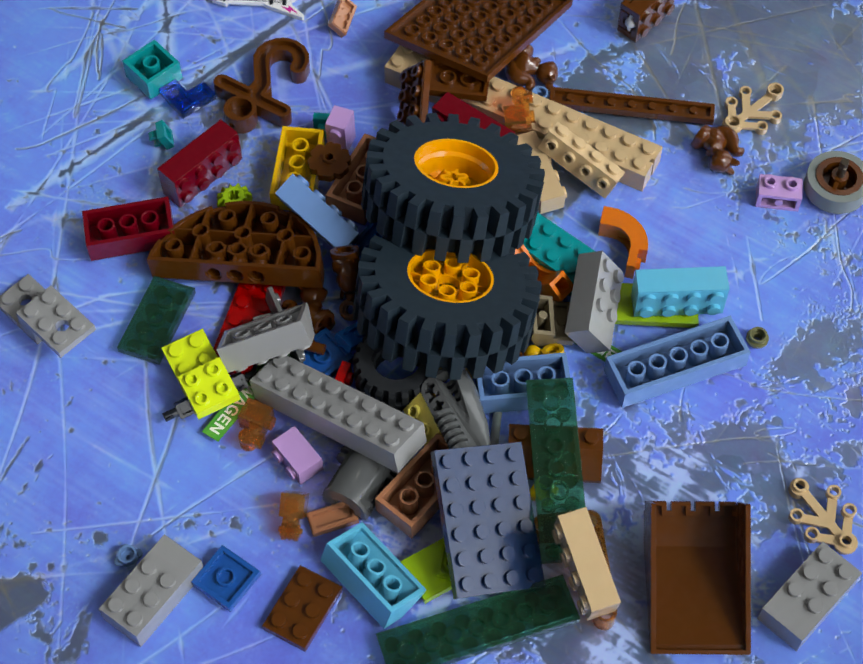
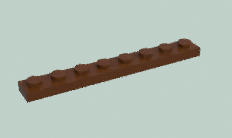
[550,87,715,125]

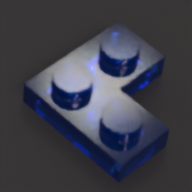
[159,79,216,119]

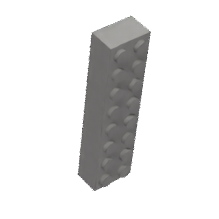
[249,356,427,473]

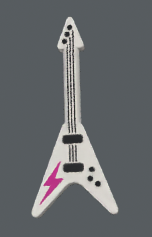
[212,0,304,21]

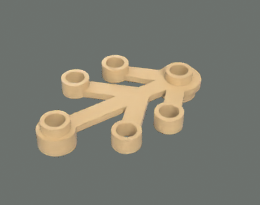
[722,82,784,135]
[788,478,858,555]

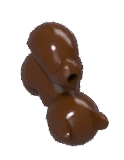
[505,44,558,92]
[691,124,745,175]
[330,245,360,302]
[281,287,336,334]

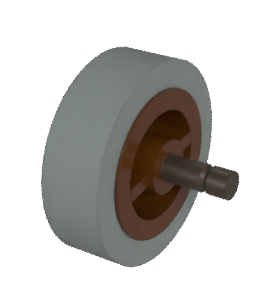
[804,151,863,214]

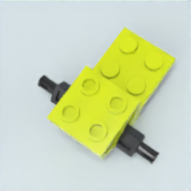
[162,328,258,422]

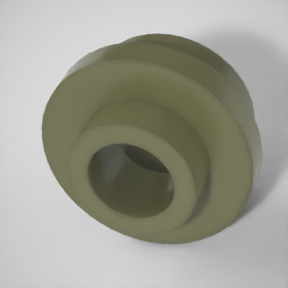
[746,327,769,349]

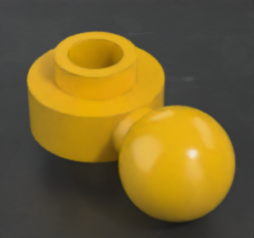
[524,343,564,356]

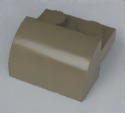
[531,295,574,347]

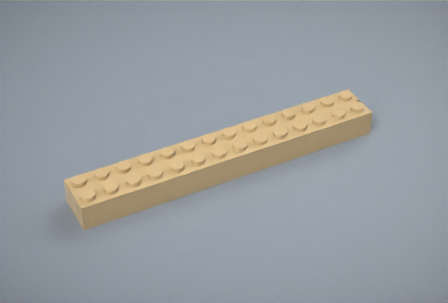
[384,45,663,191]

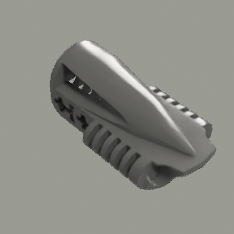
[421,368,492,449]
[322,446,414,520]

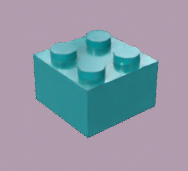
[122,39,183,100]

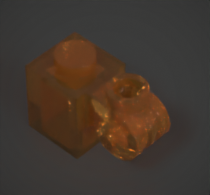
[503,86,536,133]
[238,397,276,451]
[278,490,309,542]

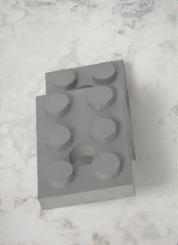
[0,274,96,358]

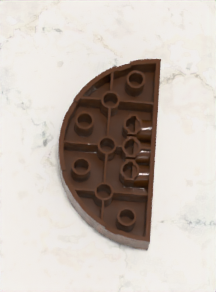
[147,201,325,289]

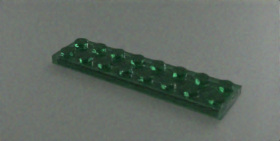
[526,378,585,564]
[376,574,580,664]

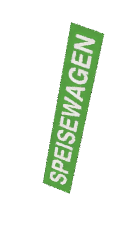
[202,354,290,442]

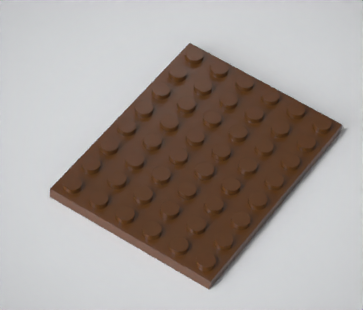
[384,0,573,83]

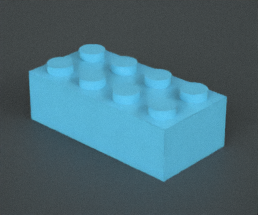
[631,266,730,318]

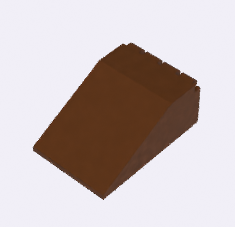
[644,501,751,655]

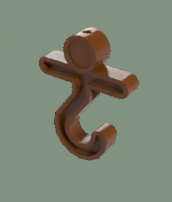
[213,38,310,134]

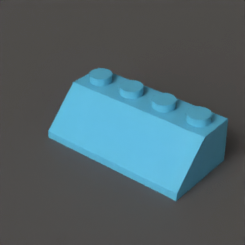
[320,522,427,629]

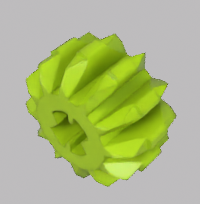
[217,183,253,207]

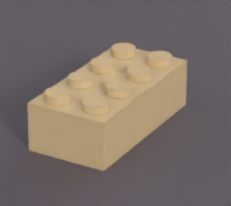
[552,507,621,621]

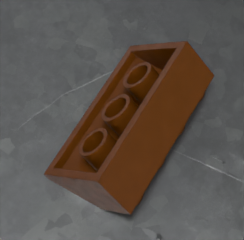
[508,424,603,483]

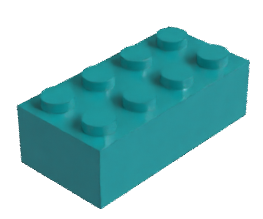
[523,212,596,296]

